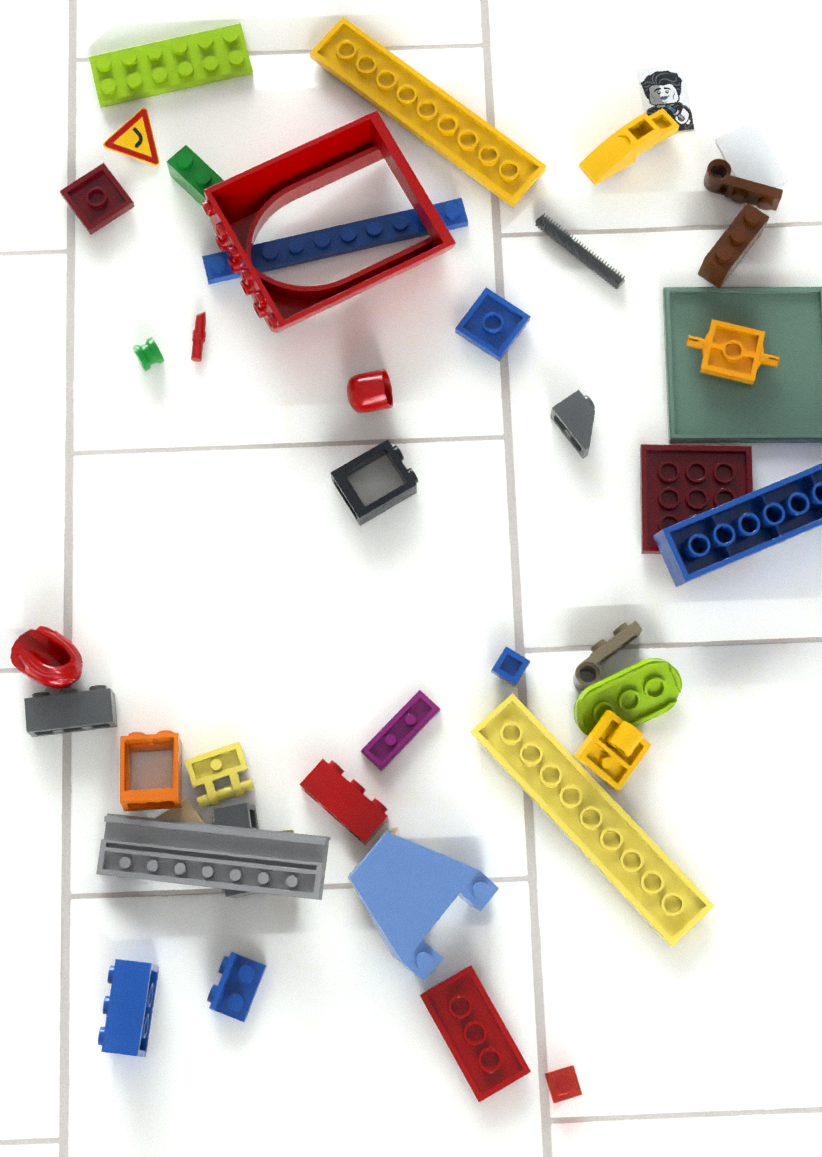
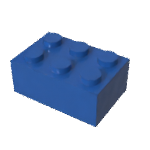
[98,959,159,1057]

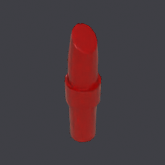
[191,312,206,362]

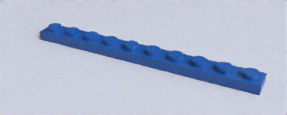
[202,198,468,284]

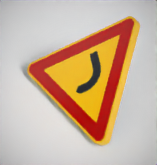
[103,108,160,166]

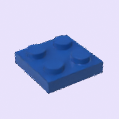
[455,287,531,361]

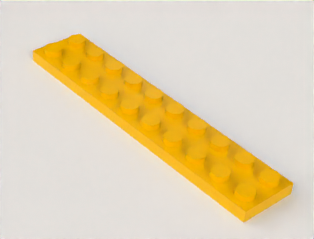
[310,17,547,208]

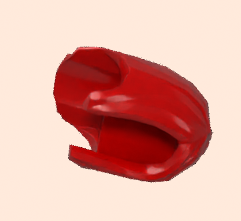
[10,626,83,688]

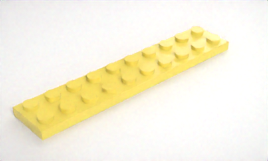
[470,693,715,947]

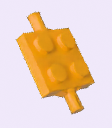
[686,319,780,385]

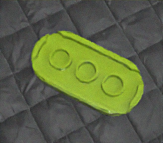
[573,658,682,736]

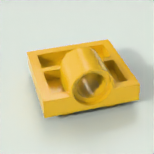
[574,710,651,791]

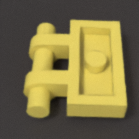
[184,742,255,807]

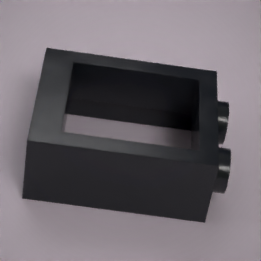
[331,440,419,526]

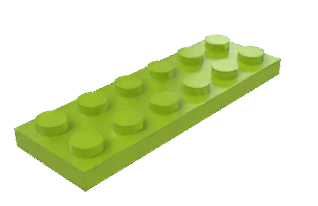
[89,23,253,108]

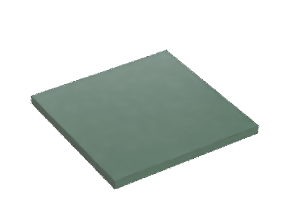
[663,287,822,443]

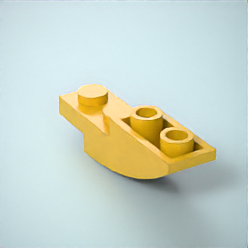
[579,108,679,185]

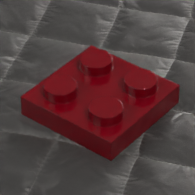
[60,163,135,235]

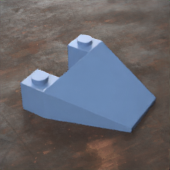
[348,831,499,981]

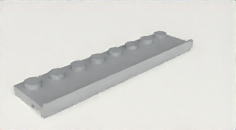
[96,813,331,900]

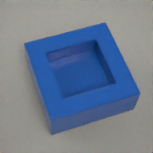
[491,646,530,687]

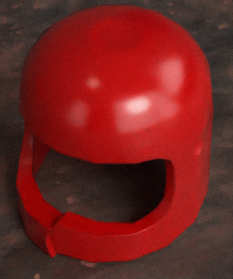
[347,369,393,413]

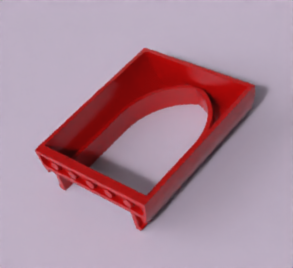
[202,110,456,333]

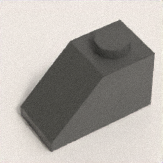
[550,389,595,459]

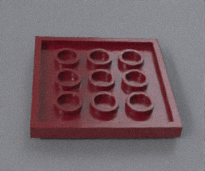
[640,444,753,556]

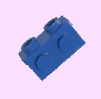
[207,952,267,1022]

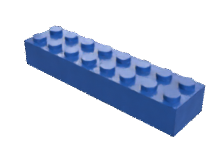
[653,463,822,587]

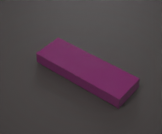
[361,690,441,772]

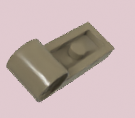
[573,621,642,691]

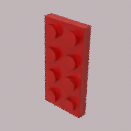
[420,965,531,1102]

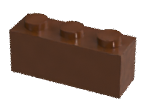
[697,203,770,289]

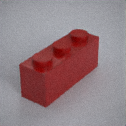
[299,759,388,846]

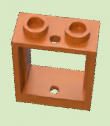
[120,730,182,812]

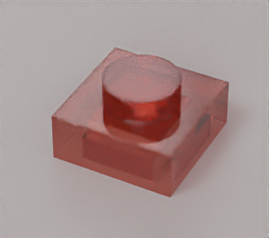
[544,1065,582,1104]

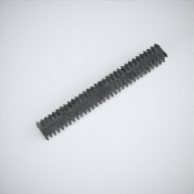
[535,213,625,289]

